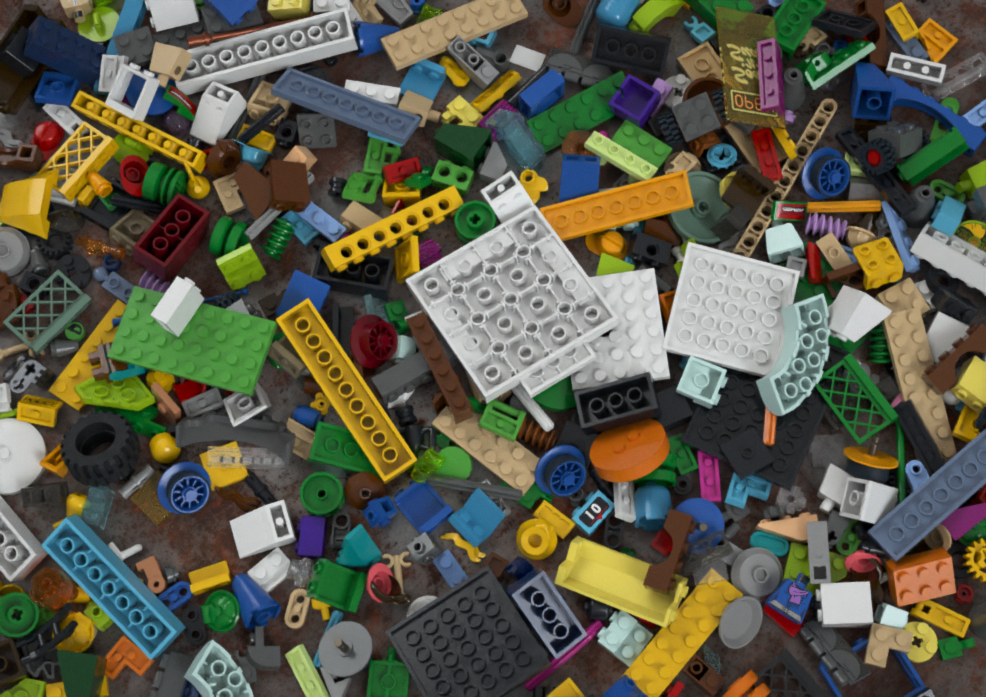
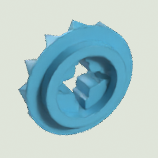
[707,143,737,170]

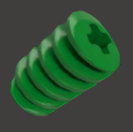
[261,217,298,260]
[867,324,892,364]

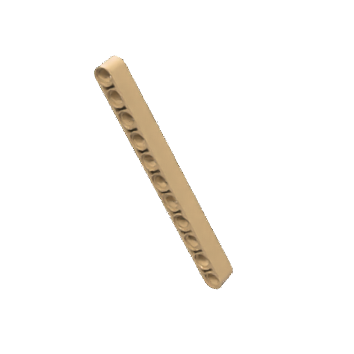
[732,98,837,258]

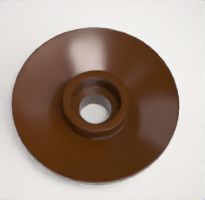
[345,472,384,510]

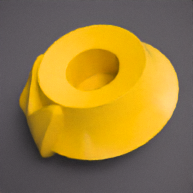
[516,516,557,560]
[52,612,94,653]

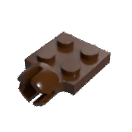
[0,272,23,330]

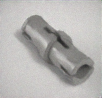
[118,464,156,499]

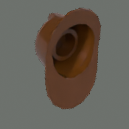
[542,0,582,27]

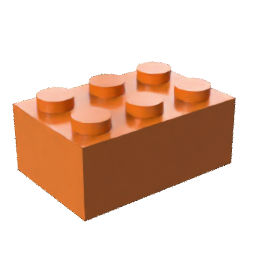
[885,547,956,607]

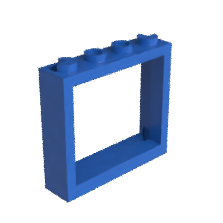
[816,636,926,697]

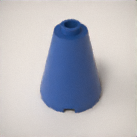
[353,21,401,58]
[231,574,281,630]

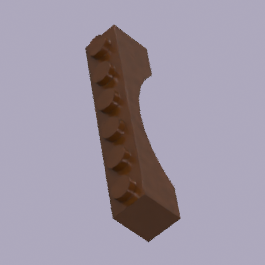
[406,312,474,424]

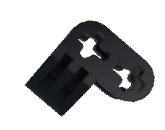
[2,353,55,393]

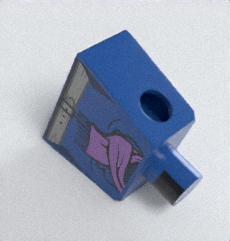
[764,573,812,624]

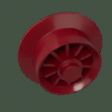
[350,314,398,368]

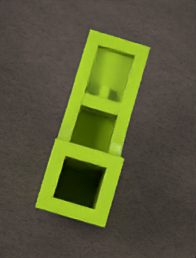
[627,0,685,32]

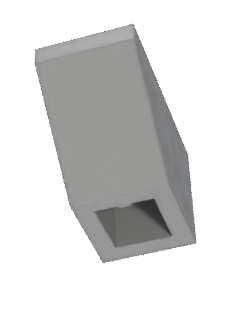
[478,141,507,184]

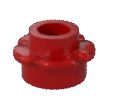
[953,584,974,604]

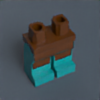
[88,342,145,384]

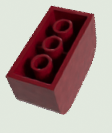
[133,193,210,282]

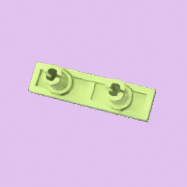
[584,131,658,184]

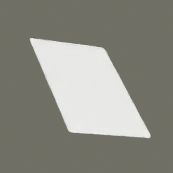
[510,45,546,71]

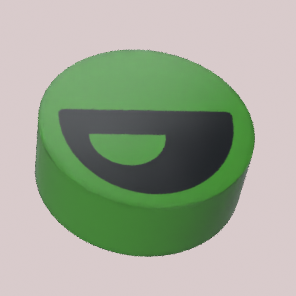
[65,322,85,342]

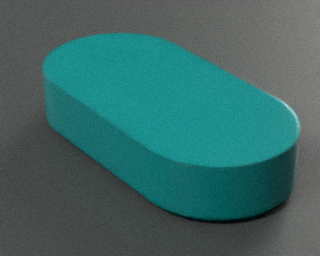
[749,531,789,557]

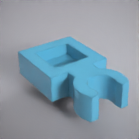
[684,16,716,45]

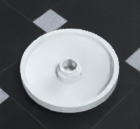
[0,418,48,495]

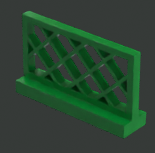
[815,353,898,445]

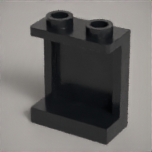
[79,176,139,232]

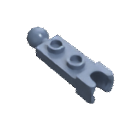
[93,267,134,305]

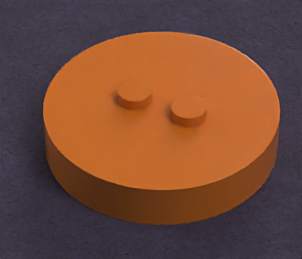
[589,419,670,482]

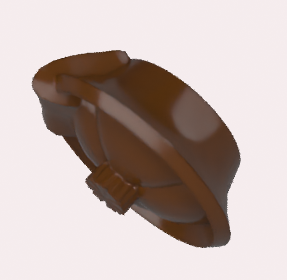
[207,139,241,177]

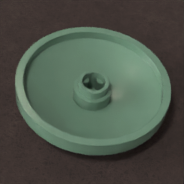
[667,171,738,245]

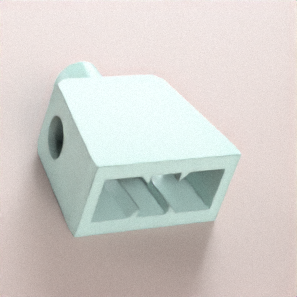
[765,220,805,264]

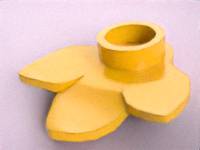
[519,169,548,205]

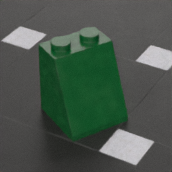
[433,123,493,172]
[57,650,107,697]

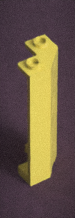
[554,536,689,628]

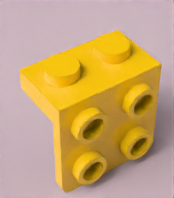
[853,237,904,290]

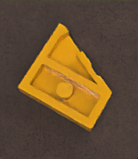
[919,18,958,63]

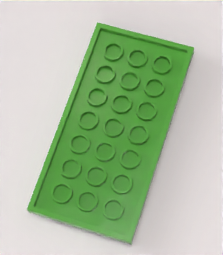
[107,286,278,396]

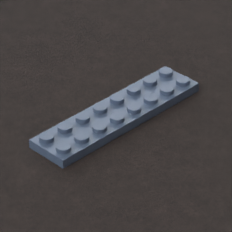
[271,67,421,145]
[867,429,986,563]

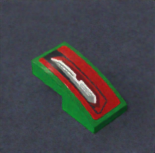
[163,84,198,121]
[771,200,808,221]

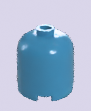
[596,0,641,27]
[634,482,672,531]

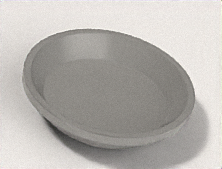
[0,227,31,277]
[730,547,783,602]
[719,596,763,649]

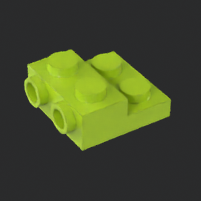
[215,243,267,291]

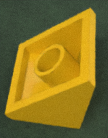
[382,179,422,207]

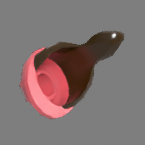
[844,550,884,605]
[366,563,412,604]

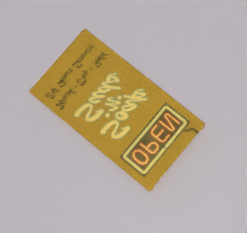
[715,6,786,129]

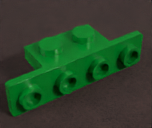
[95,405,167,438]

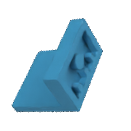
[399,59,446,101]
[448,488,506,548]

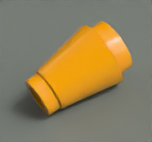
[86,171,113,197]

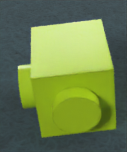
[83,600,114,632]

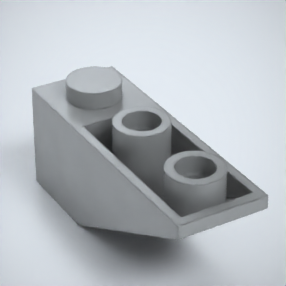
[446,35,499,91]
[807,521,831,584]

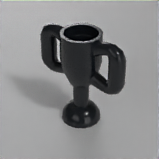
[398,425,437,475]

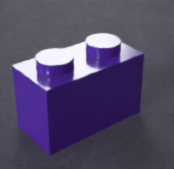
[295,516,328,559]

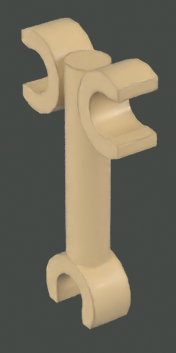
[0,331,45,363]
[382,551,411,605]

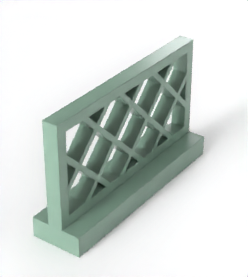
[3,270,92,356]

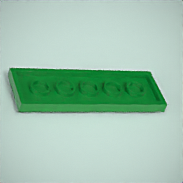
[525,71,626,154]

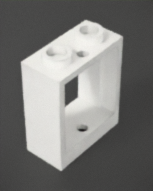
[105,62,160,121]

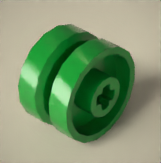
[454,200,496,245]
[209,216,250,258]
[633,453,677,488]
[300,472,345,519]
[0,592,39,637]

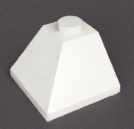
[223,382,272,427]

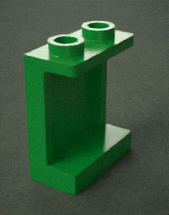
[306,558,368,613]

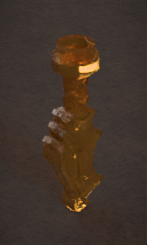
[76,236,126,260]

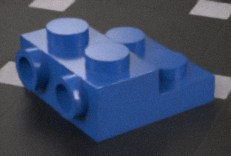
[34,71,82,106]

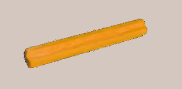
[806,200,881,213]

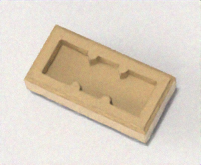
[815,232,853,270]

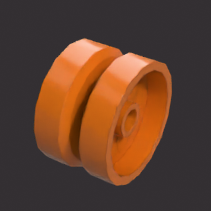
[722,669,771,697]

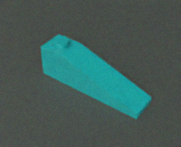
[335,524,382,569]

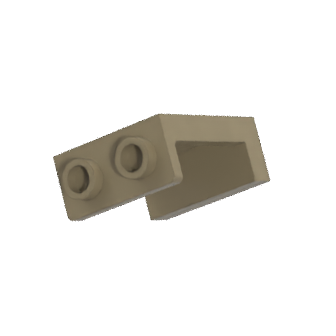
[267,335,307,379]

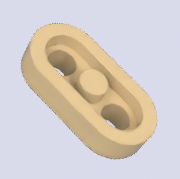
[284,589,311,629]

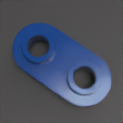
[158,581,193,612]

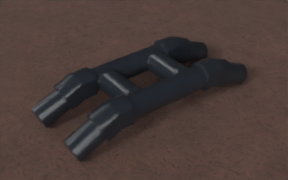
[15,603,78,665]

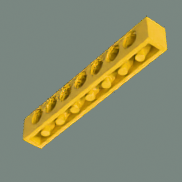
[71,90,208,174]
[320,185,464,272]

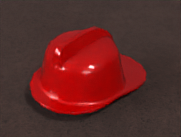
[30,120,64,162]
[120,155,148,196]

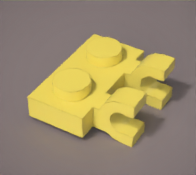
[441,95,484,127]

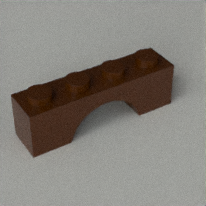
[855,0,888,71]
[0,143,44,172]
[921,323,986,395]
[643,509,696,596]

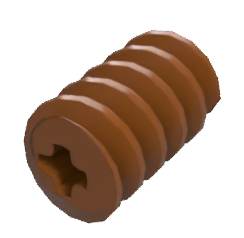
[517,415,561,453]

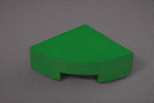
[98,193,121,212]

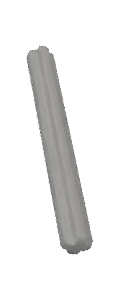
[245,171,315,240]

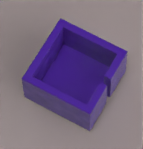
[608,74,661,129]

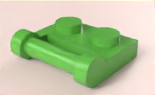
[342,172,384,204]
[478,398,527,442]

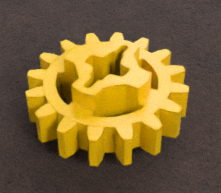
[963,538,986,582]

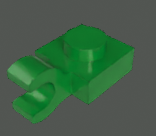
[405,166,434,190]
[384,300,408,335]
[937,636,976,661]

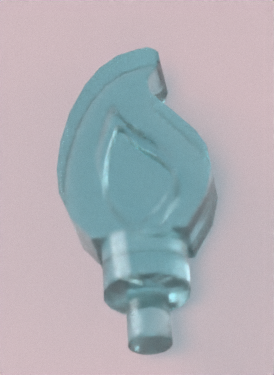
[702,643,721,673]

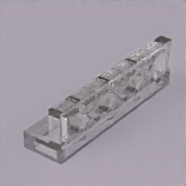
[920,51,986,101]
[207,446,287,469]

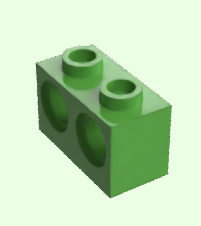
[431,160,474,198]

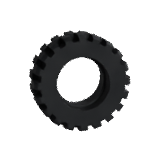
[60,411,141,487]

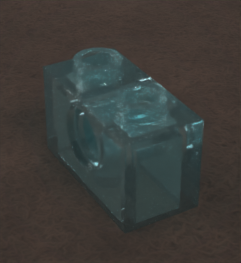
[81,485,115,530]

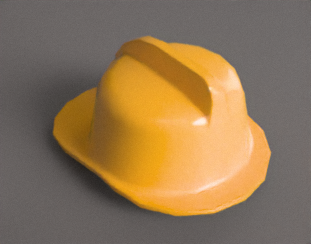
[585,230,628,260]

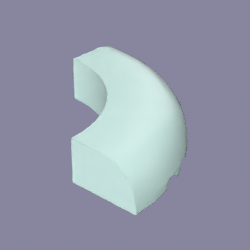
[756,293,831,416]
[184,640,254,697]

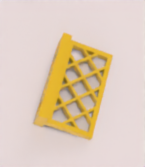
[36,121,119,203]

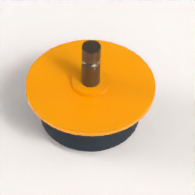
[843,435,899,482]

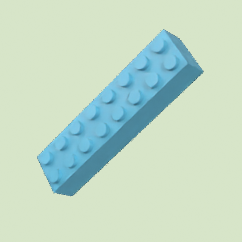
[41,514,186,660]

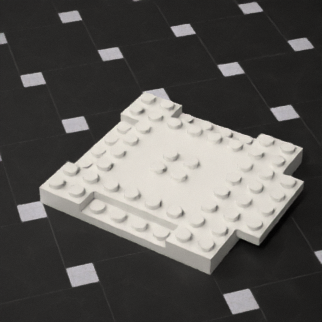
[405,205,619,403]

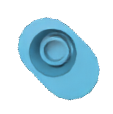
[233,139,273,170]

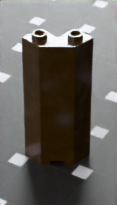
[0,4,68,115]

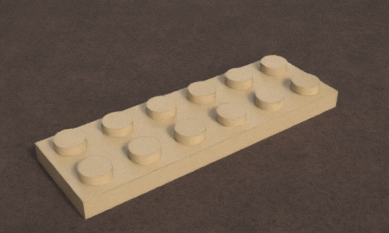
[431,406,539,497]

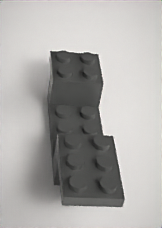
[113,3,264,69]

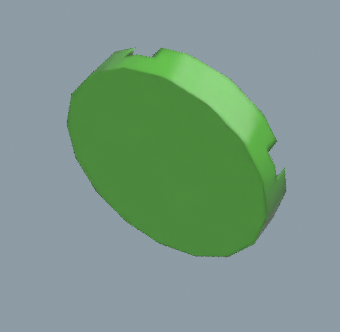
[434,446,473,480]

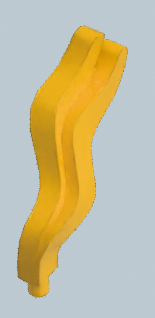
[441,533,487,563]

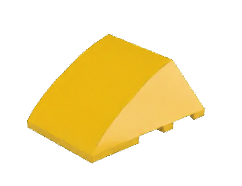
[0,168,59,240]

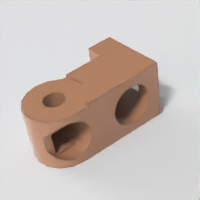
[135,555,168,595]

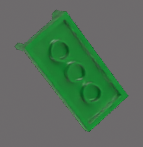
[761,0,827,62]
[793,39,876,90]
[306,421,381,479]

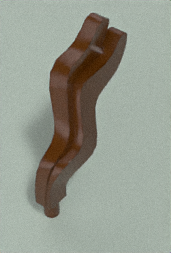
[214,486,261,511]

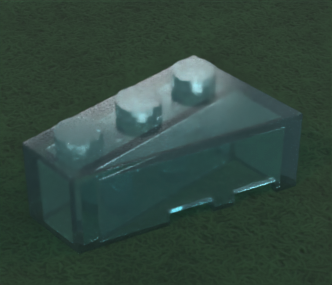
[484,109,546,170]

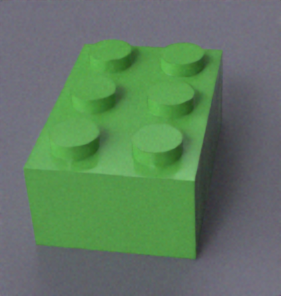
[611,120,673,178]

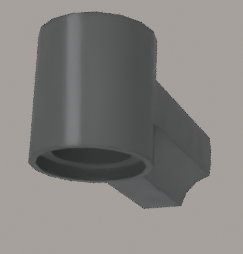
[476,45,510,73]

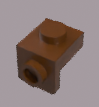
[480,552,509,581]

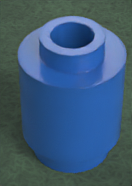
[293,405,323,429]

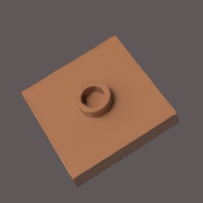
[151,382,181,424]

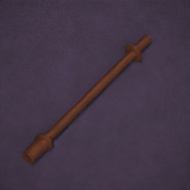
[187,11,316,48]

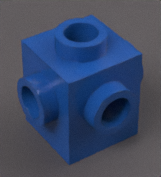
[362,496,398,528]

